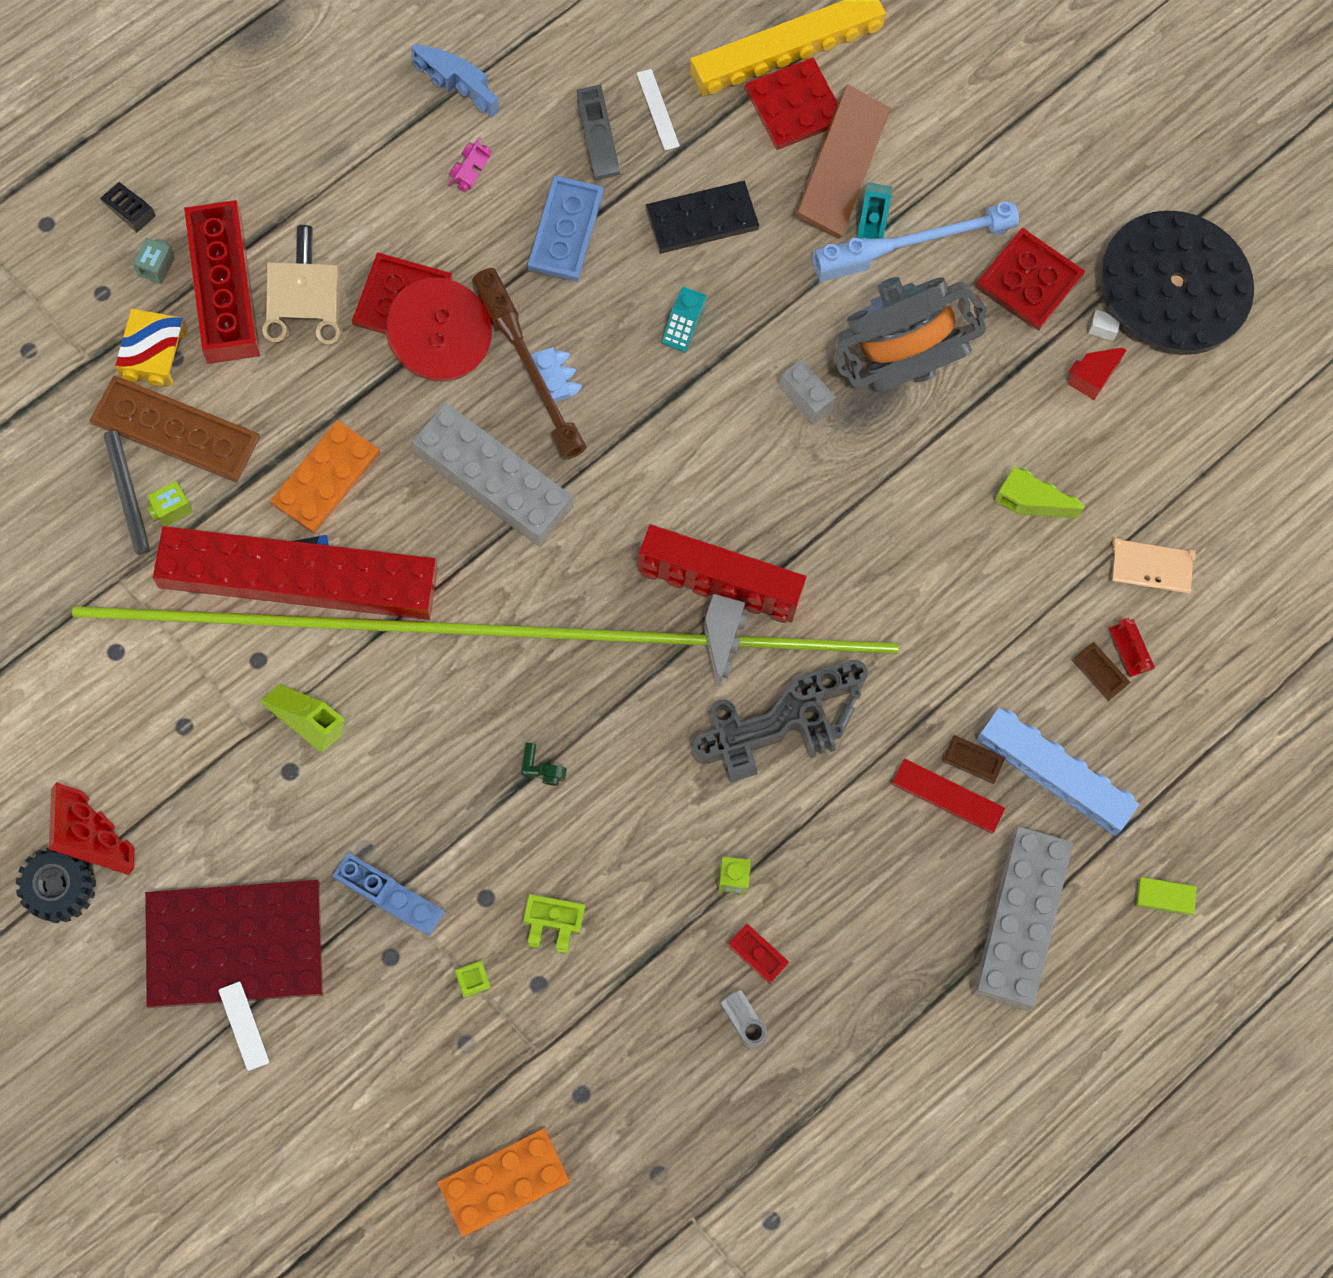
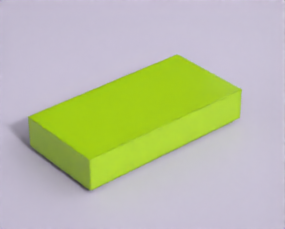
[1136,877,1197,916]

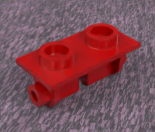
[1108,618,1155,677]

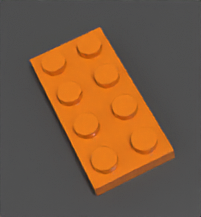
[270,420,381,534]
[437,1128,570,1237]

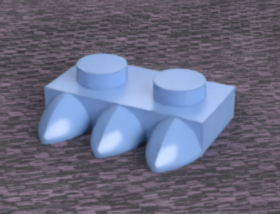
[530,347,582,402]

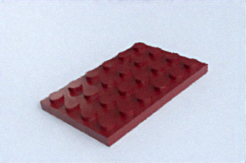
[145,880,323,1009]

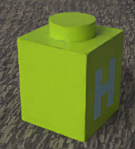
[147,481,193,526]
[718,857,751,894]

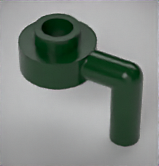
[521,743,567,786]

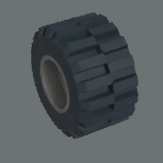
[15,847,96,923]

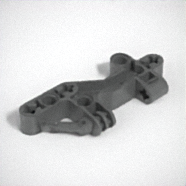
[692,660,868,783]

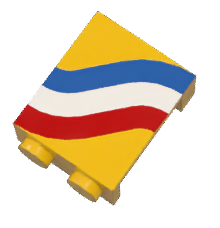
[115,309,188,387]

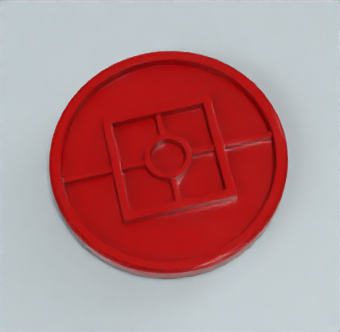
[386,277,492,382]

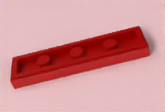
[891,758,1005,834]

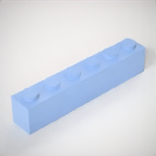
[977,707,1139,836]

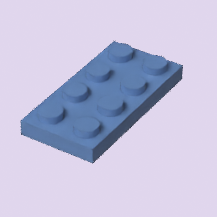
[528,175,604,282]

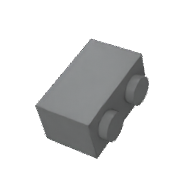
[779,359,836,425]

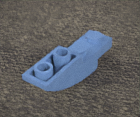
[411,44,499,117]
[332,853,445,937]

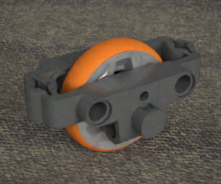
[834,277,987,392]

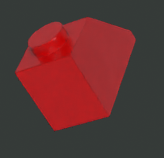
[1068,347,1127,400]

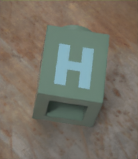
[132,237,175,285]

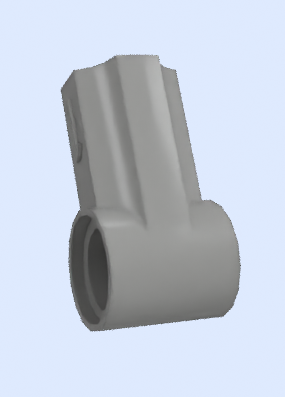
[720,990,767,1049]

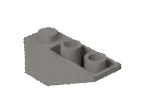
[704,594,748,686]

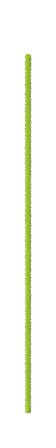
[72,606,898,654]

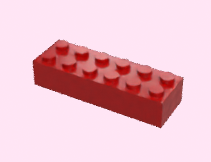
[184,200,260,364]
[638,524,807,623]

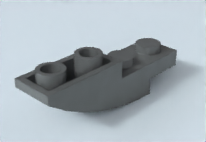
[576,84,621,180]

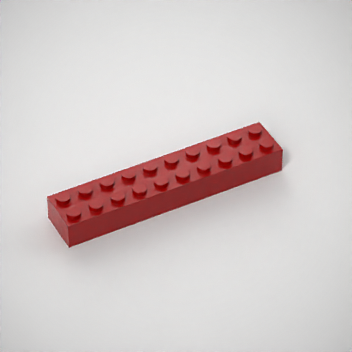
[152,526,438,620]

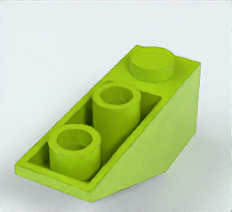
[995,466,1085,518]
[260,684,345,753]

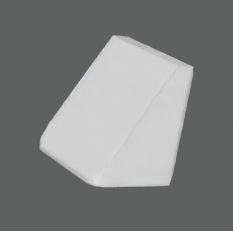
[1088,310,1120,341]

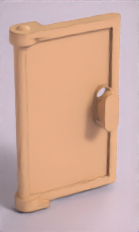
[1112,537,1195,594]

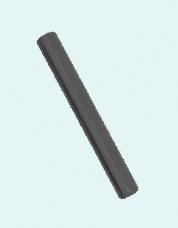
[103,430,150,555]

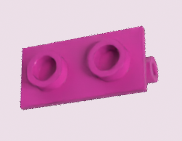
[448,137,491,192]

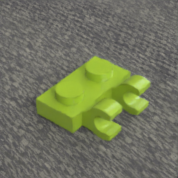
[523,894,585,954]

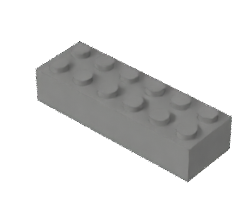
[411,403,573,547]
[973,826,1073,1011]

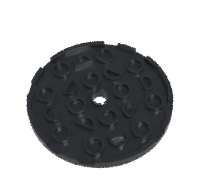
[1100,210,1254,355]

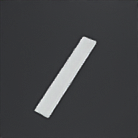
[637,69,680,150]

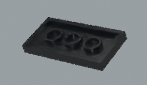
[646,180,759,254]

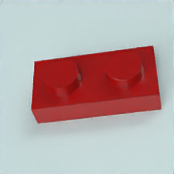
[727,924,789,985]

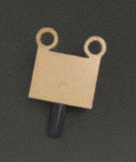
[262,225,343,345]

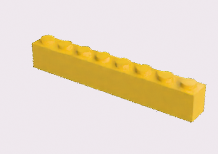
[689,0,886,96]

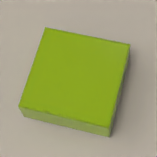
[454,960,491,999]

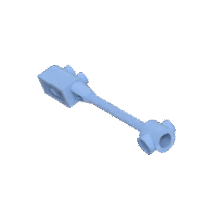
[812,201,1019,282]

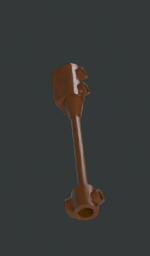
[472,268,587,460]

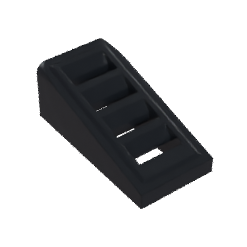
[100,182,156,233]

